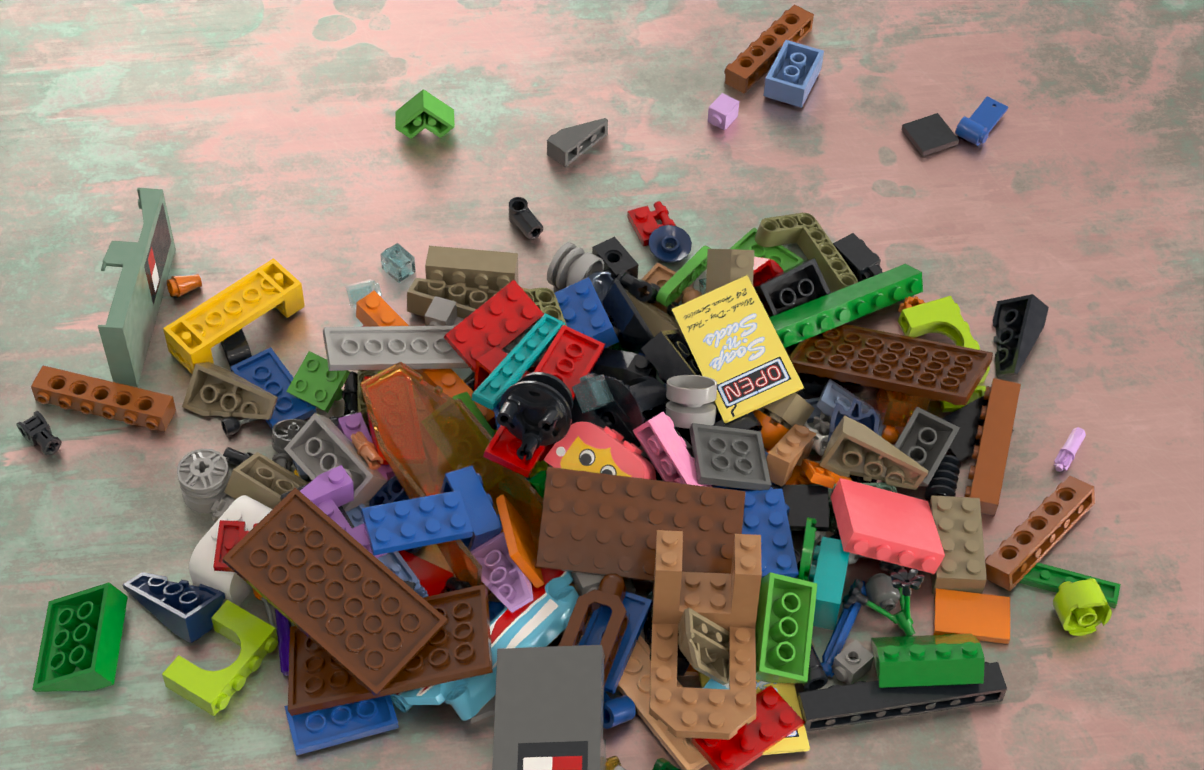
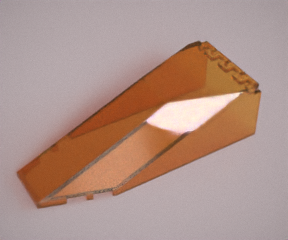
[360,361,543,595]

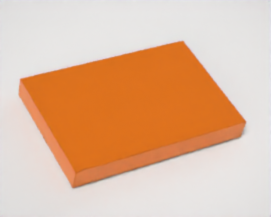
[933,588,1010,644]

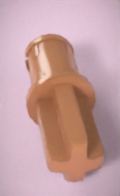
[351,431,383,470]

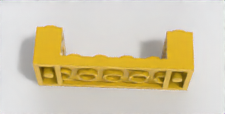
[163,258,305,374]

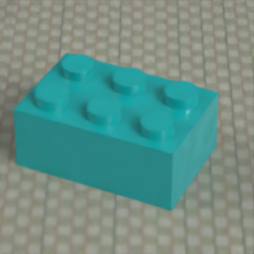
[809,536,850,631]

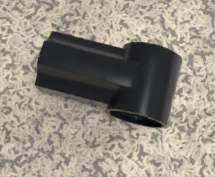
[509,197,543,240]

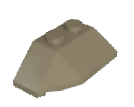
[678,608,729,685]

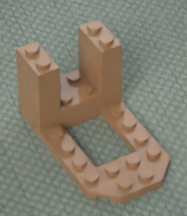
[649,530,762,740]

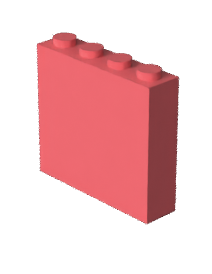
[830,478,945,574]

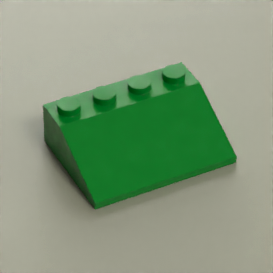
[32,582,128,692]
[871,634,985,688]

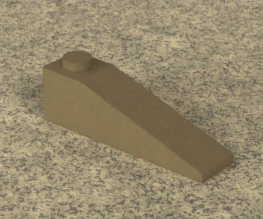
[626,291,685,338]
[182,362,278,420]
[819,415,928,490]

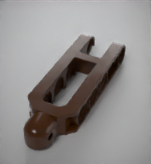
[559,573,629,686]

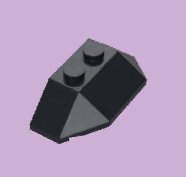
[602,278,654,354]

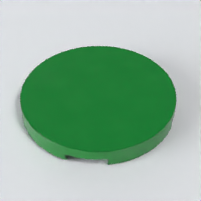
[797,517,817,581]

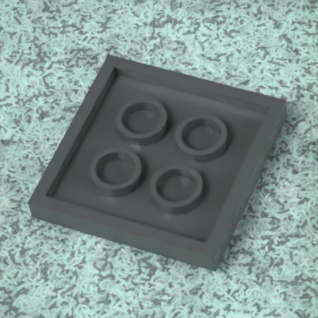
[690,423,771,490]

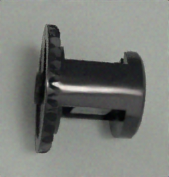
[580,376,670,447]

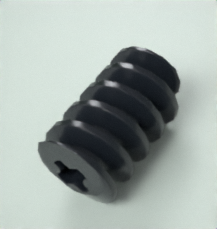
[924,455,961,503]

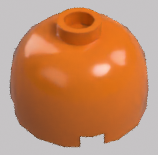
[753,410,789,450]

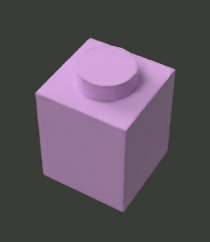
[708,93,739,130]

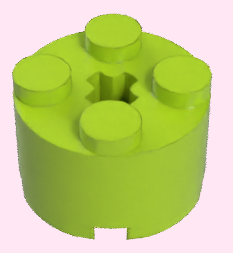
[1053,578,1112,636]

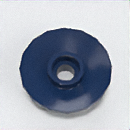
[649,225,692,263]

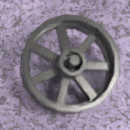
[272,419,307,455]

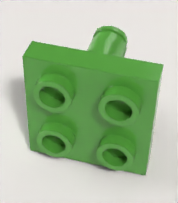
[286,351,350,413]

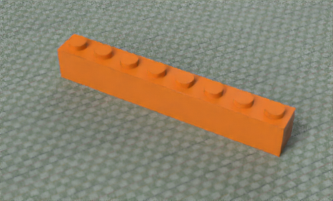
[356,290,496,429]

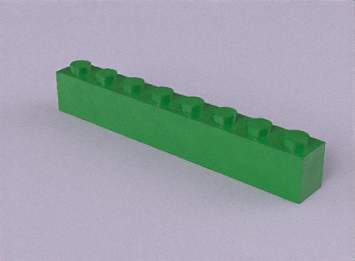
[769,264,923,348]

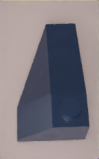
[123,572,225,643]

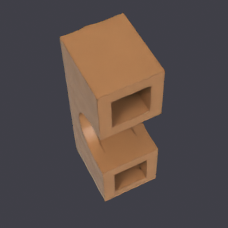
[766,424,817,486]

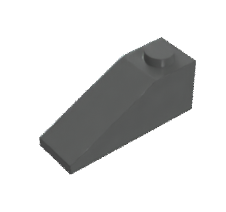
[547,118,608,167]

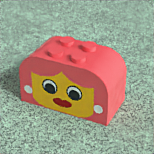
[544,422,656,480]

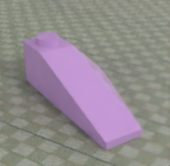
[467,532,533,612]

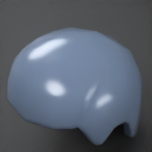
[587,271,613,303]

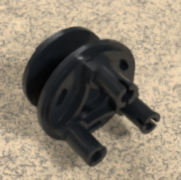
[496,372,573,460]

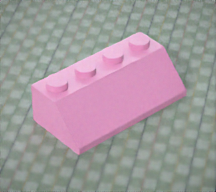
[632,412,712,487]

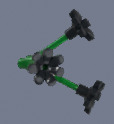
[842,561,924,636]

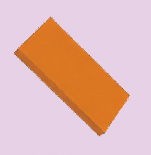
[496,494,544,588]

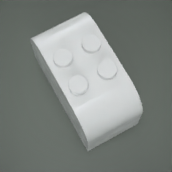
[189,495,272,606]

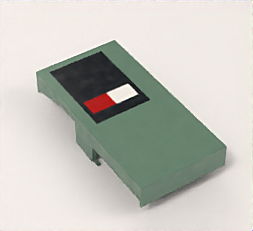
[98,188,176,387]

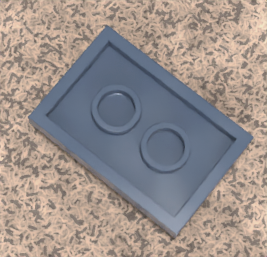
[816,379,888,436]

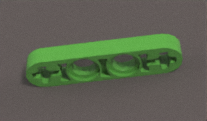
[656,245,711,307]

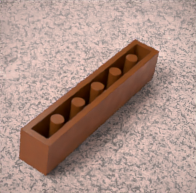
[964,378,1021,516]

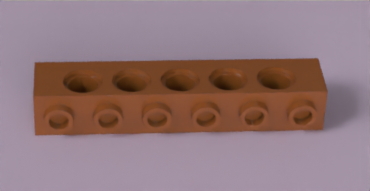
[724,4,814,94]
[31,365,176,432]
[985,476,1095,591]

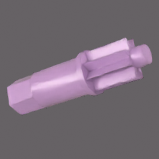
[1053,427,1086,472]

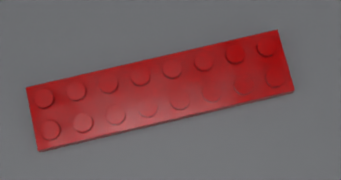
[483,325,605,478]

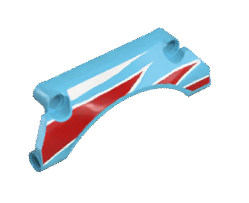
[390,568,579,721]

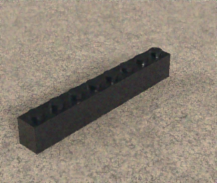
[798,662,1007,732]

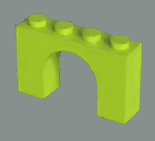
[898,296,990,383]
[162,600,278,716]

